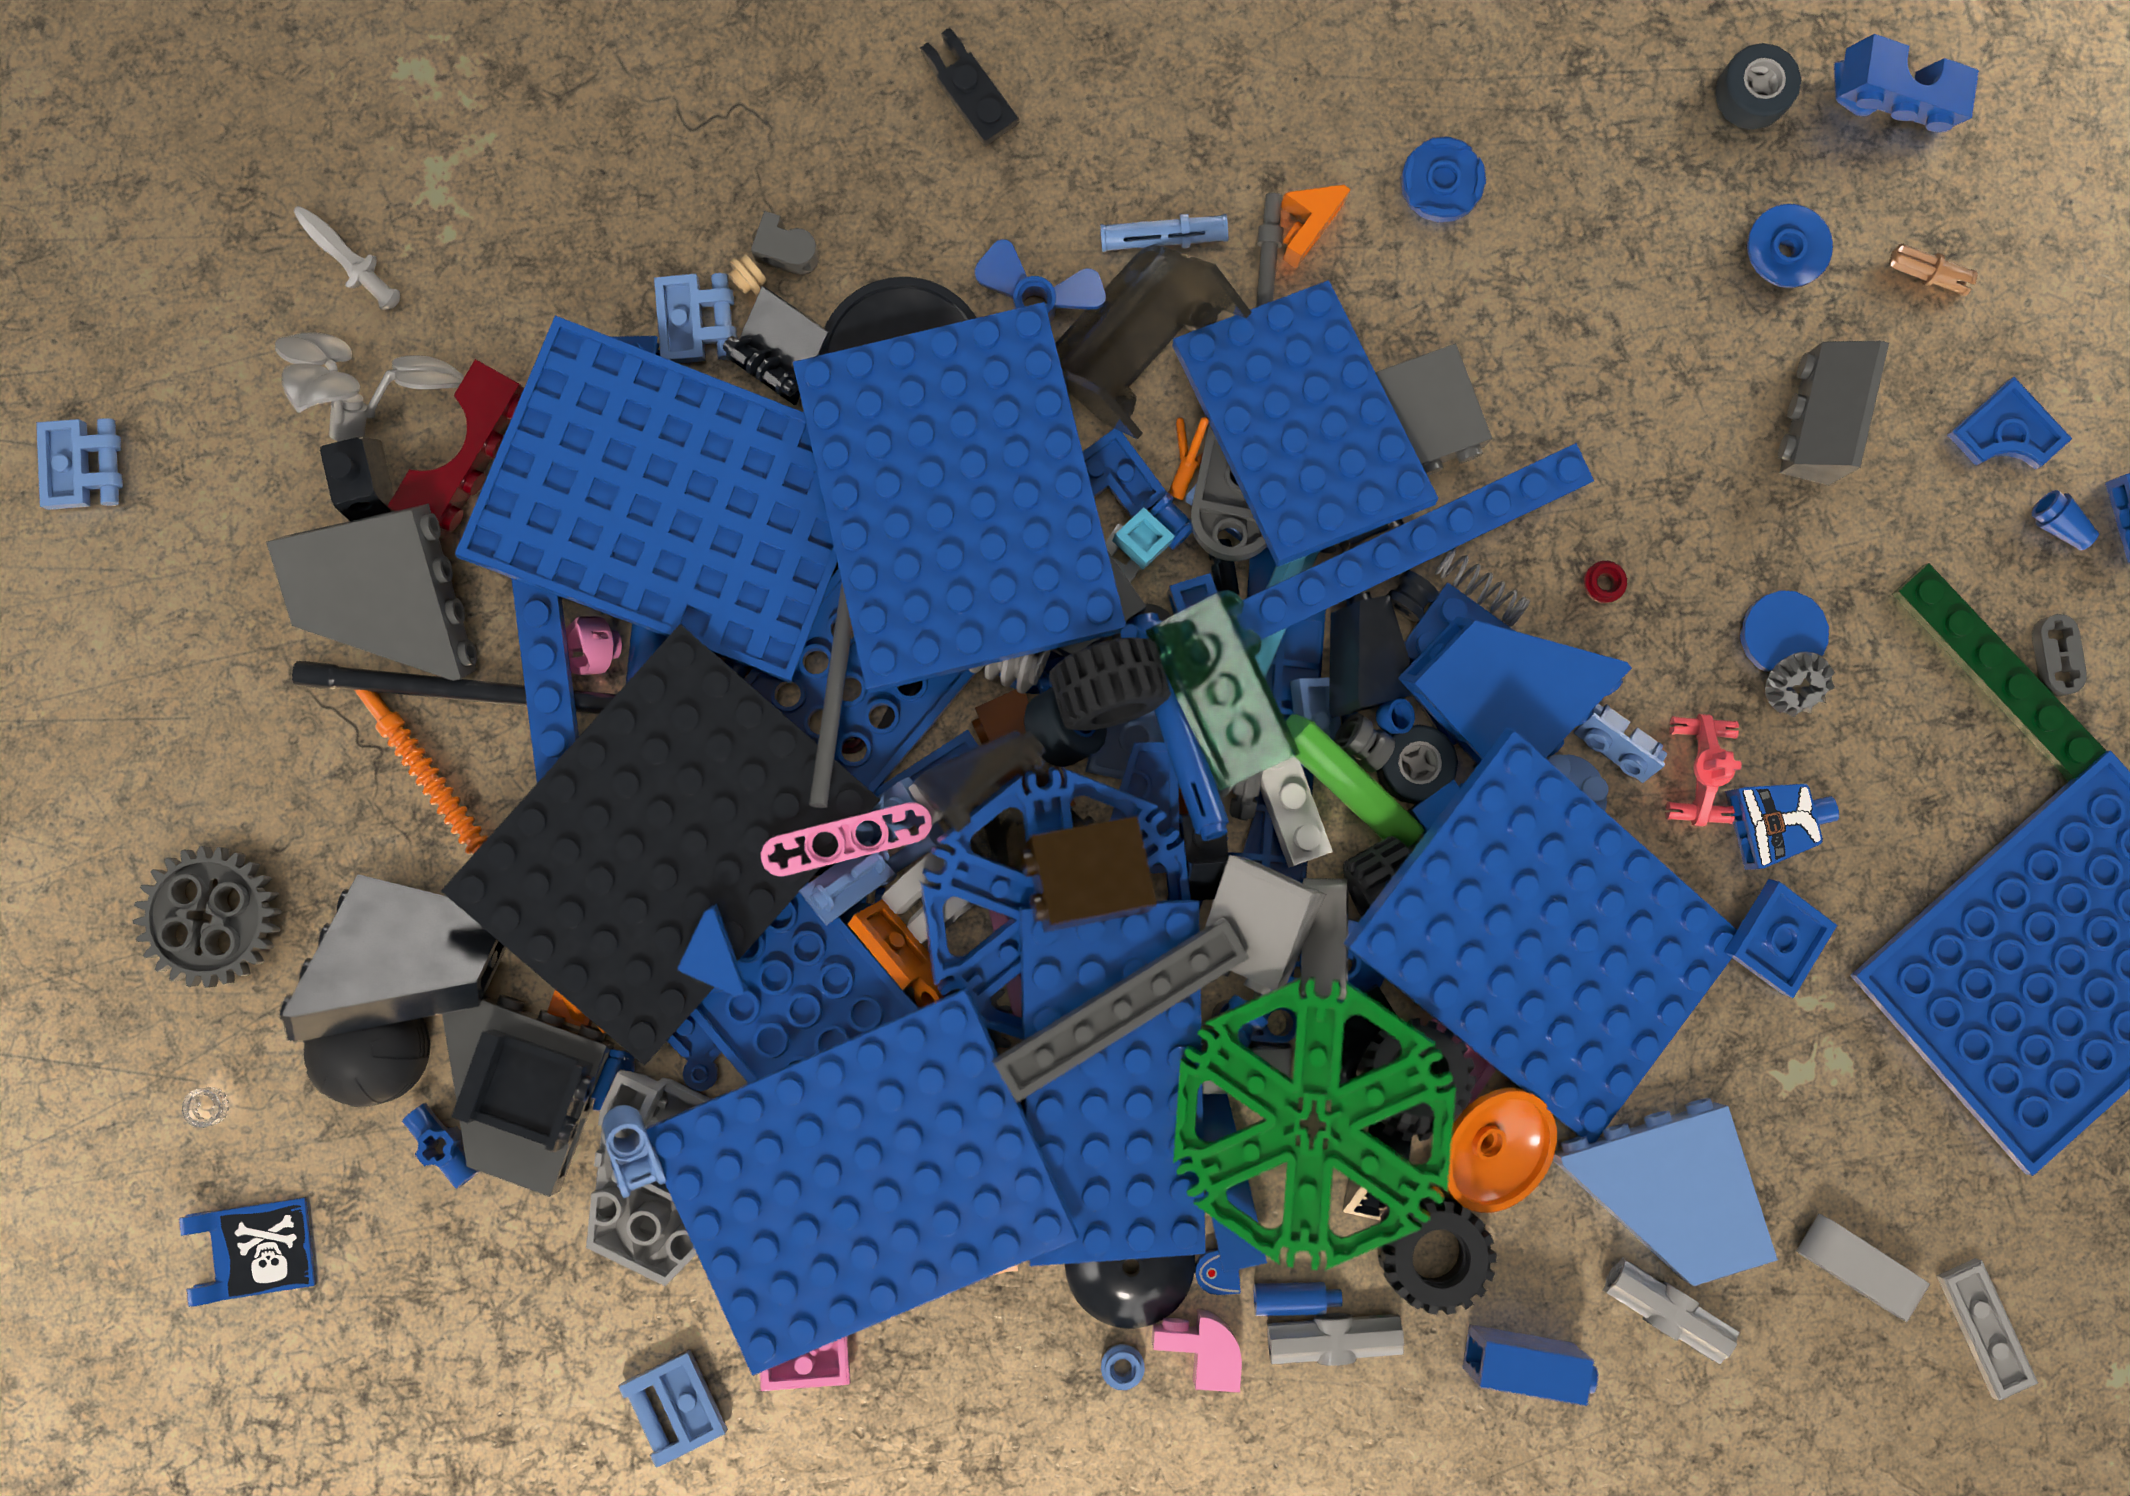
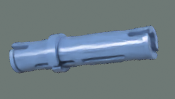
[1100,214,1228,252]

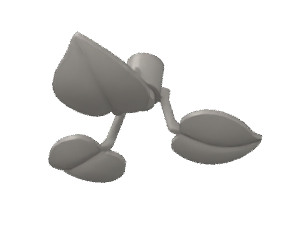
[275,332,464,442]

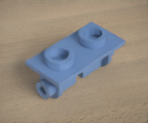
[1573,703,1668,783]
[799,840,895,926]

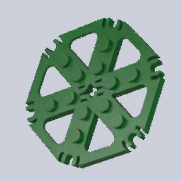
[1173,977,1456,1270]

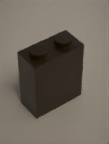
[1021,816,1157,932]

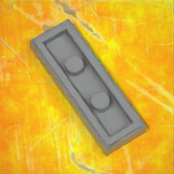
[1937,1258,2038,1401]

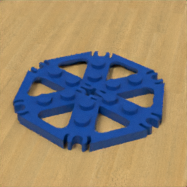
[920,767,1191,1039]

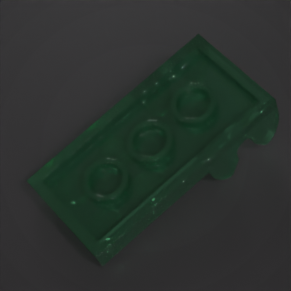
[1145,591,1300,791]

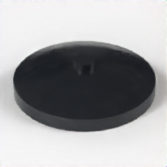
[820,277,976,355]

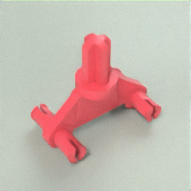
[1665,714,1742,827]

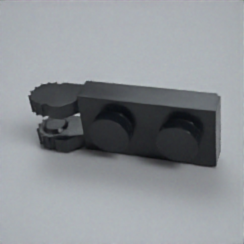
[920,28,1019,147]

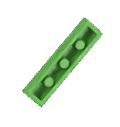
[1277,714,1424,847]

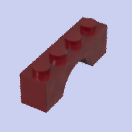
[387,359,524,539]

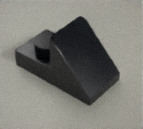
[1179,813,1230,901]

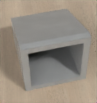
[1205,855,1327,994]

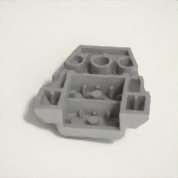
[586,1070,712,1286]

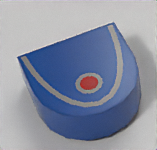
[1195,1248,1241,1295]

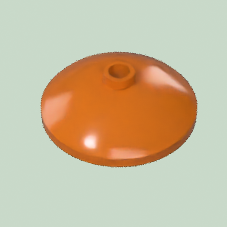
[1448,1088,1557,1213]

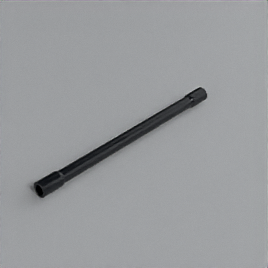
[292,661,617,714]

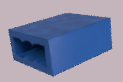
[1462,1324,1598,1406]

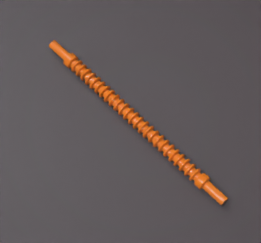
[354,690,605,1033]

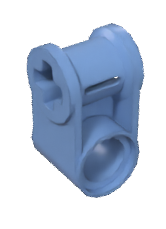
[602,1105,666,1198]

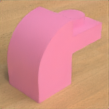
[1152,1309,1242,1393]

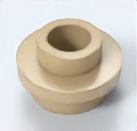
[728,255,767,295]

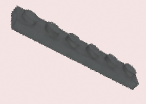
[992,918,1249,1102]

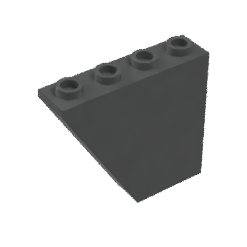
[266,504,477,681]
[442,995,615,1197]

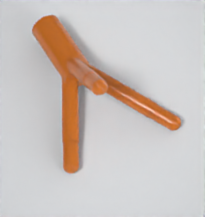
[1168,417,1209,501]

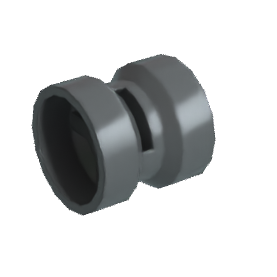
[1334,713,1395,773]

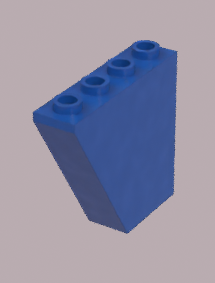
[1398,616,1632,765]

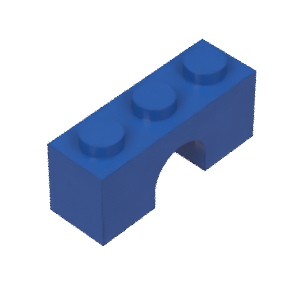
[1839,34,1979,132]

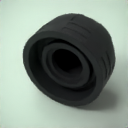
[303,1018,430,1107]

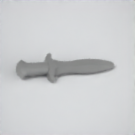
[294,206,400,310]

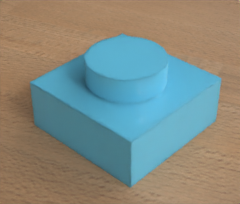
[1112,507,1175,570]

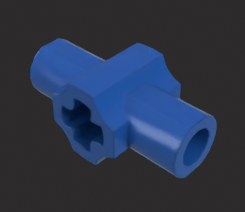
[402,1103,479,1189]

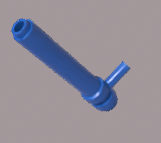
[1121,613,1229,841]

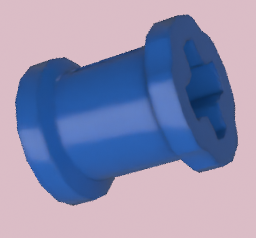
[1149,493,1192,551]

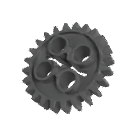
[133,846,282,988]

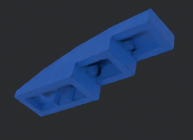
[1203,1094,1267,1273]

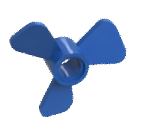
[975,239,1106,323]

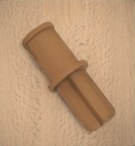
[1889,244,1978,297]

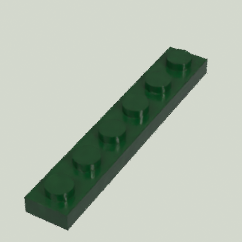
[1892,563,2106,781]

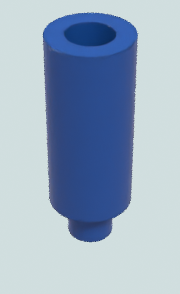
[1253,1282,1343,1316]

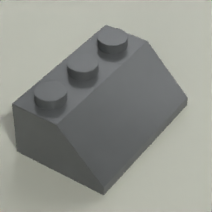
[1778,341,1889,486]

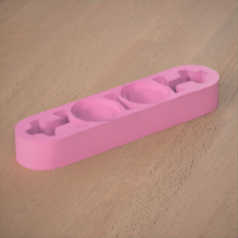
[761,802,932,876]

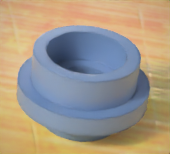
[1101,1344,1145,1390]

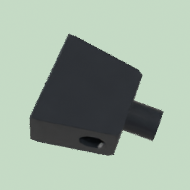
[320,436,394,521]

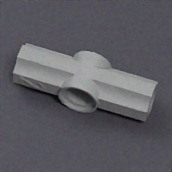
[1603,1259,1739,1364]
[1267,1313,1404,1366]

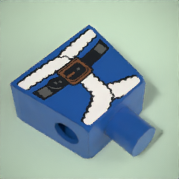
[1725,784,1839,870]

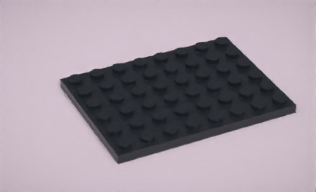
[441,624,881,1066]

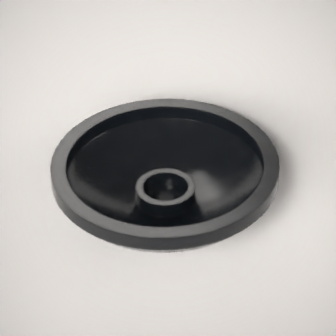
[1065,1255,1195,1329]

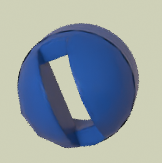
[1376,699,1415,734]

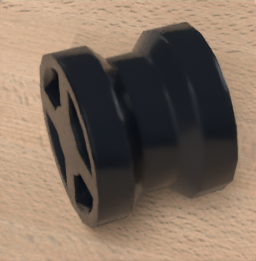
[1387,570,1439,622]

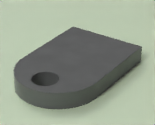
[1191,427,1267,561]

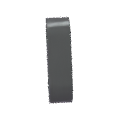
[2032,614,2087,696]

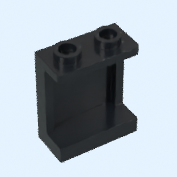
[451,1029,595,1153]

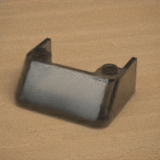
[1055,245,1252,439]

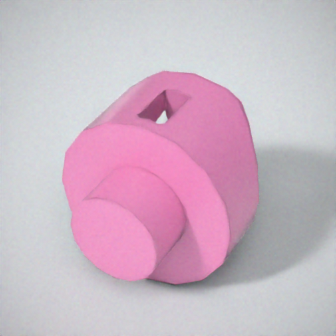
[566,616,622,675]

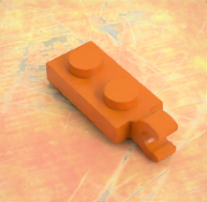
[848,899,950,1008]

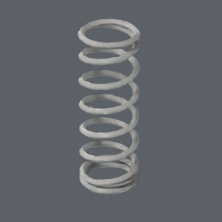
[1435,547,1530,627]

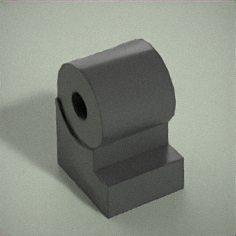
[751,211,820,275]

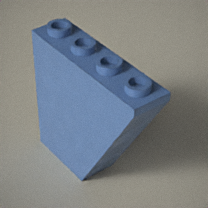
[1553,1098,1778,1286]

